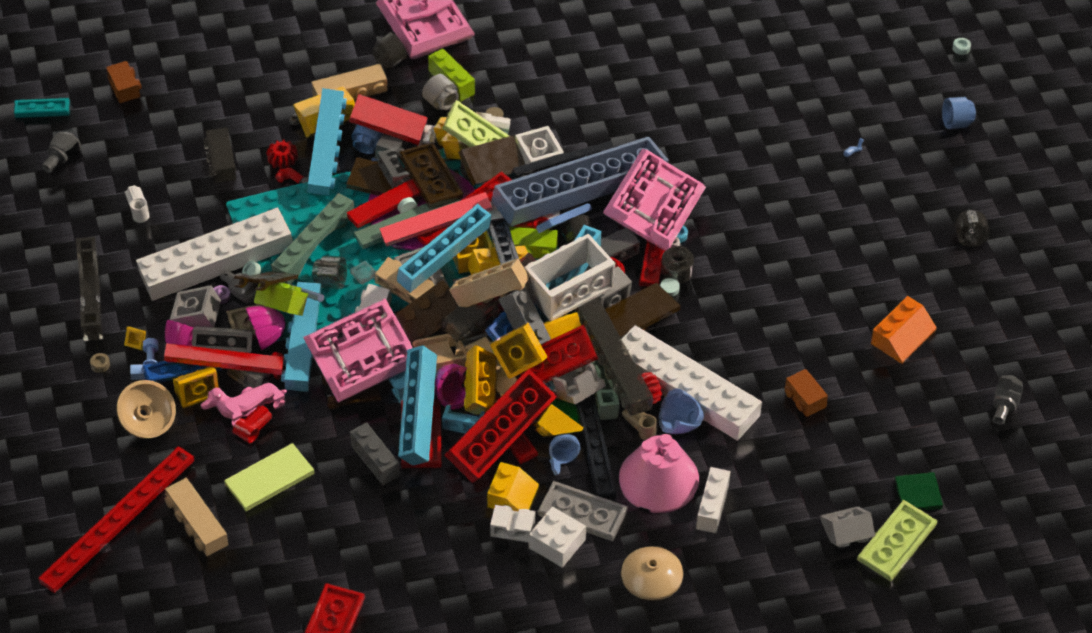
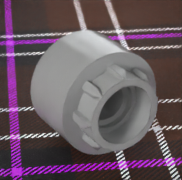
[422,74,458,110]

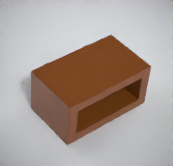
[106,61,142,103]
[784,369,828,417]

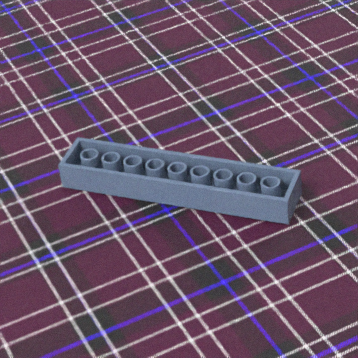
[491,136,669,226]

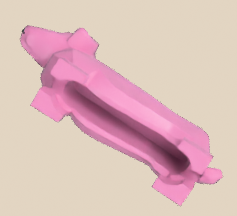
[200,383,287,427]

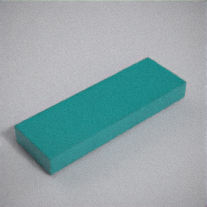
[14,98,70,118]

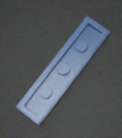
[536,204,592,233]

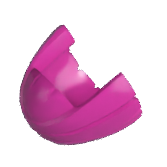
[246,306,286,351]
[165,320,193,346]
[434,364,467,409]

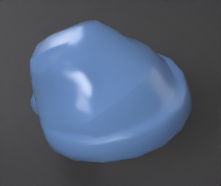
[549,434,580,475]

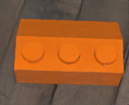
[871,296,937,364]

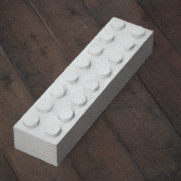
[136,208,293,301]
[611,325,762,441]

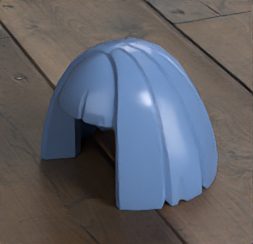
[659,388,704,434]

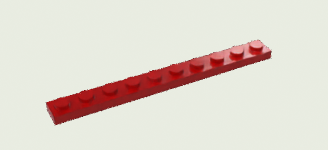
[39,446,194,593]

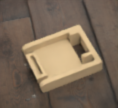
[412,332,467,371]

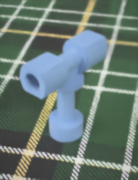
[130,338,158,380]

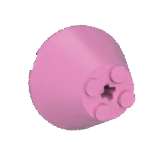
[619,434,699,513]

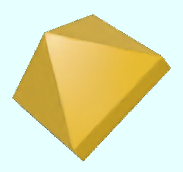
[124,327,146,350]

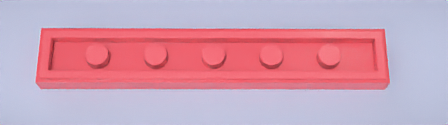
[379,192,492,247]

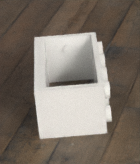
[524,234,615,322]

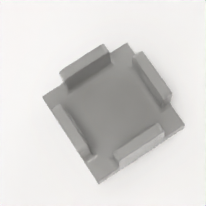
[552,363,606,404]

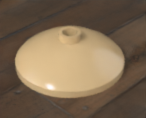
[116,380,176,439]
[621,547,683,600]

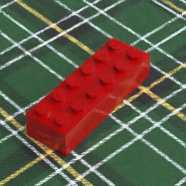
[445,369,557,483]

